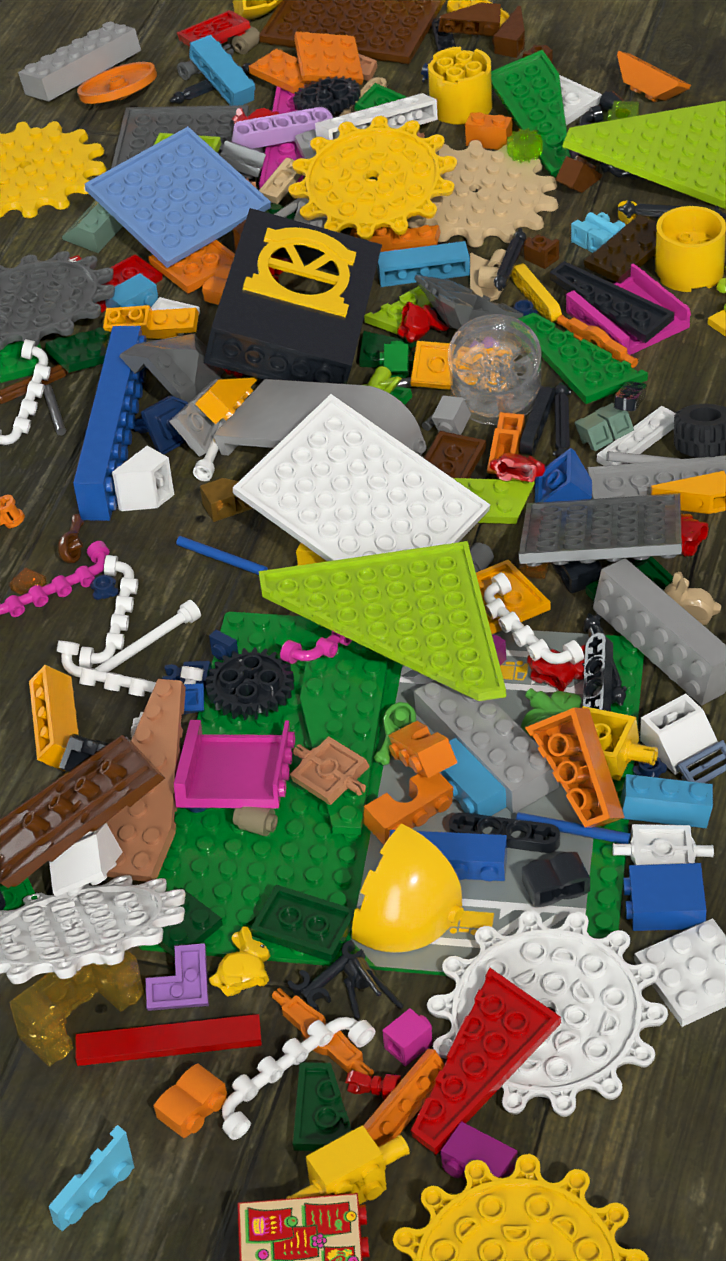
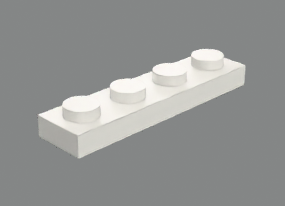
[597,406,676,466]

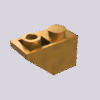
[200,478,253,522]

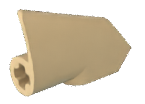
[470,249,506,301]

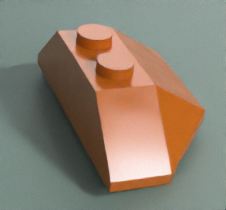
[617,51,691,102]

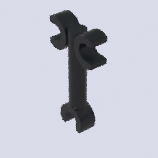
[288,940,366,1012]

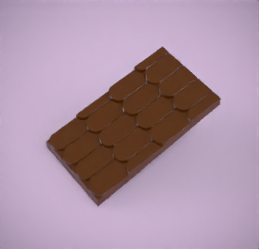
[0,735,165,888]

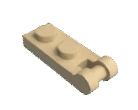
[259,158,304,204]

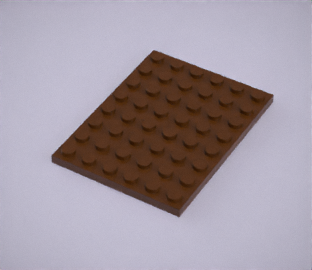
[259,0,446,64]

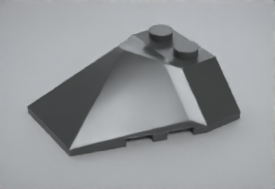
[415,275,523,338]
[119,333,224,403]

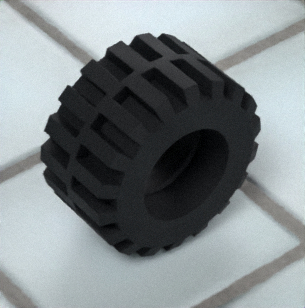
[674,404,726,458]

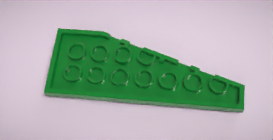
[491,50,570,178]
[300,658,388,835]

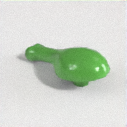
[374,702,416,765]

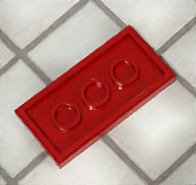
[95,254,163,313]

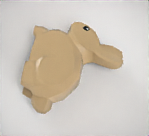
[664,572,721,625]

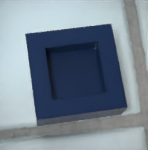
[209,630,239,660]

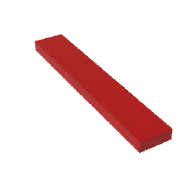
[76,1014,262,1066]

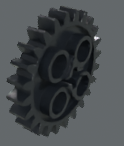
[293,76,361,115]
[206,647,294,720]

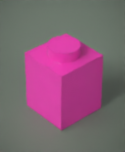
[383,1009,433,1067]

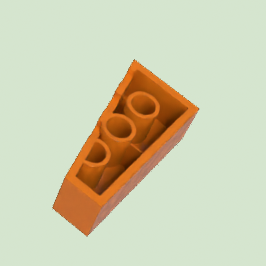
[525,708,625,828]

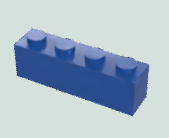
[389,830,507,881]

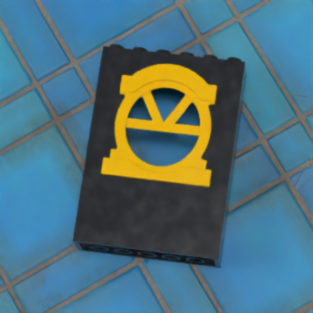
[204,208,382,384]

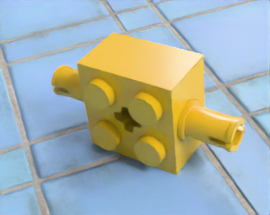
[582,706,658,781]
[286,1125,410,1205]

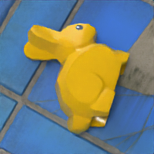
[209,926,270,997]

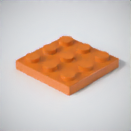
[294,32,364,85]
[149,240,235,294]

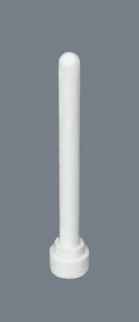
[193,418,227,481]
[95,600,201,672]

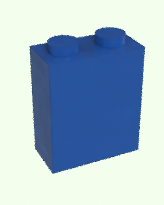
[623,863,706,931]

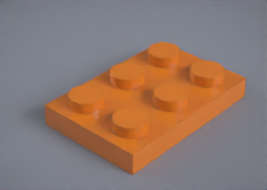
[249,49,311,94]

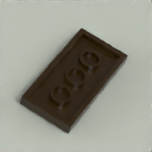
[584,214,657,284]

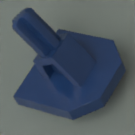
[134,396,188,455]

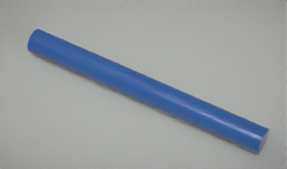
[176,536,268,575]
[516,812,631,844]

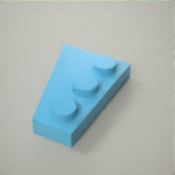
[49,1125,135,1231]

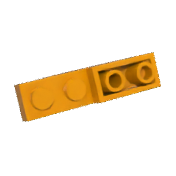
[103,305,199,339]

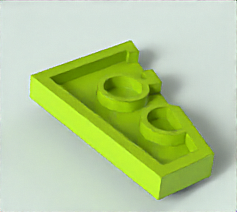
[364,286,433,334]

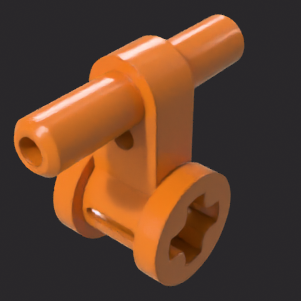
[0,495,25,528]

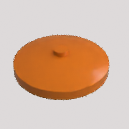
[77,62,157,104]

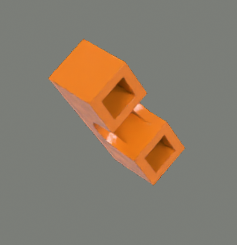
[388,721,458,778]
[364,772,453,845]

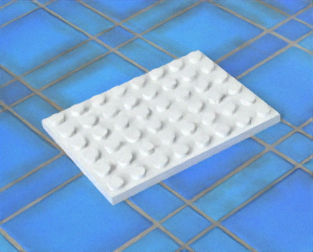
[233,394,490,561]

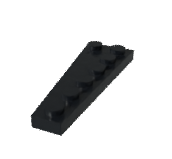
[550,261,675,343]

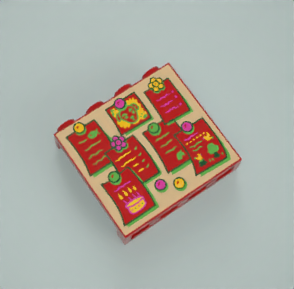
[238,1193,369,1261]

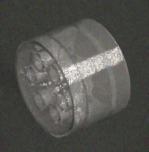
[448,314,541,425]

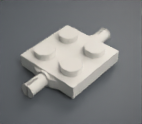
[613,824,714,865]

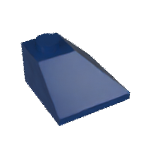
[535,448,592,503]

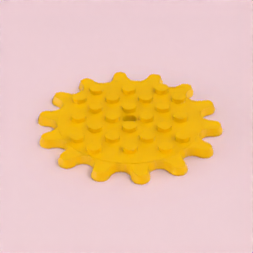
[288,116,457,240]
[0,122,107,218]
[393,1154,649,1261]

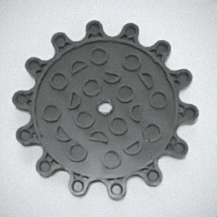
[0,251,115,350]

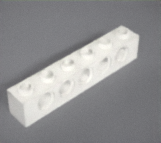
[315,93,438,140]

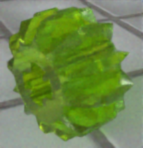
[507,127,543,163]

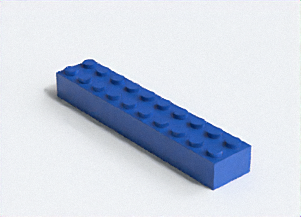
[73,326,147,521]

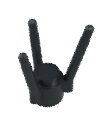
[343,957,403,1020]

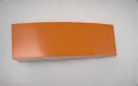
[487,412,526,474]

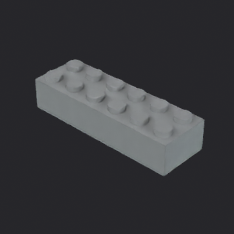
[18,22,141,101]
[593,558,726,706]
[414,680,559,814]

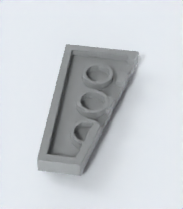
[169,379,221,457]

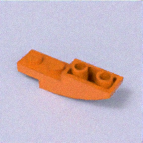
[350,225,441,252]

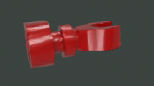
[345,1071,402,1100]

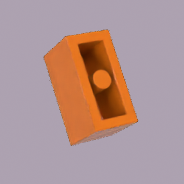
[465,112,512,150]

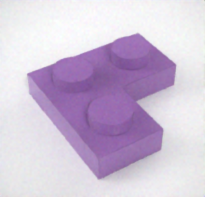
[146,943,209,1011]

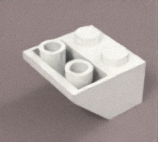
[112,446,174,511]
[640,694,720,774]
[49,823,123,897]

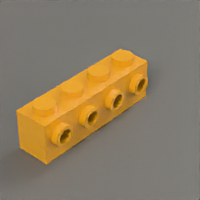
[29,665,78,771]

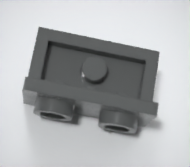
[220,141,266,179]

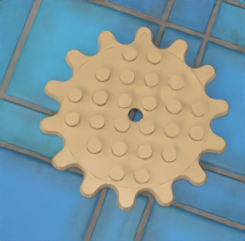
[407,140,558,247]

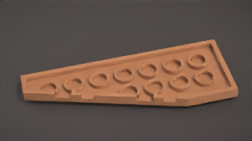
[106,679,186,882]

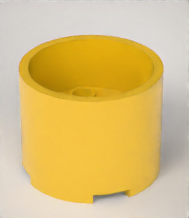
[428,47,492,125]
[655,206,726,292]

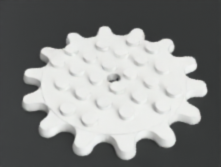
[0,875,186,984]
[427,911,668,1117]

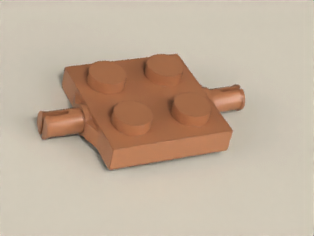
[290,737,370,805]

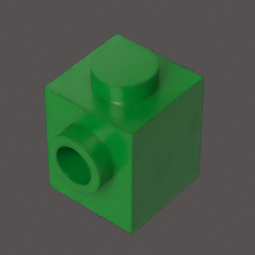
[380,341,410,378]

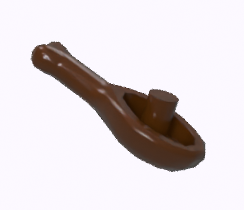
[58,514,84,563]

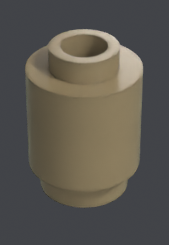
[232,27,260,54]
[233,807,278,836]

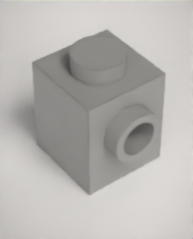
[432,396,471,435]

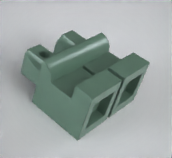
[575,403,634,451]

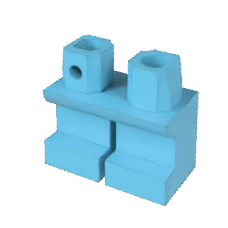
[571,212,626,253]

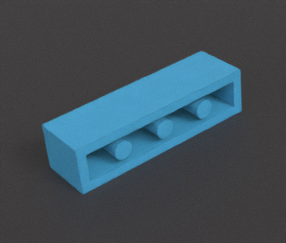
[190,35,256,106]
[377,241,470,287]

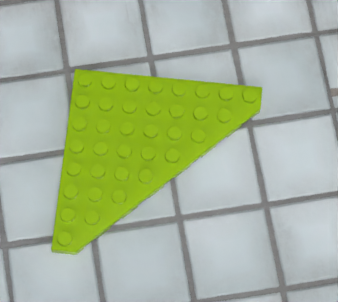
[562,101,726,209]
[259,541,506,701]

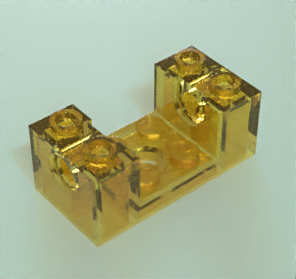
[9,950,144,1067]

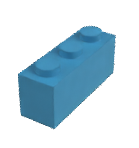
[440,738,506,816]
[621,774,713,829]

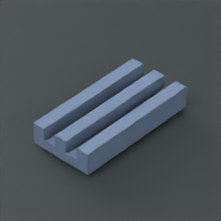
[675,740,726,783]

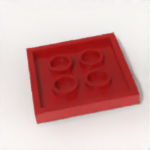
[177,10,251,47]

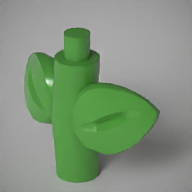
[521,688,581,737]

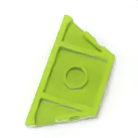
[453,478,534,524]

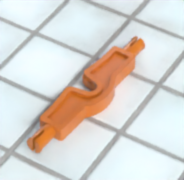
[557,315,638,368]
[272,988,374,1077]

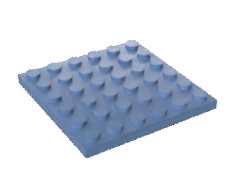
[85,127,271,268]

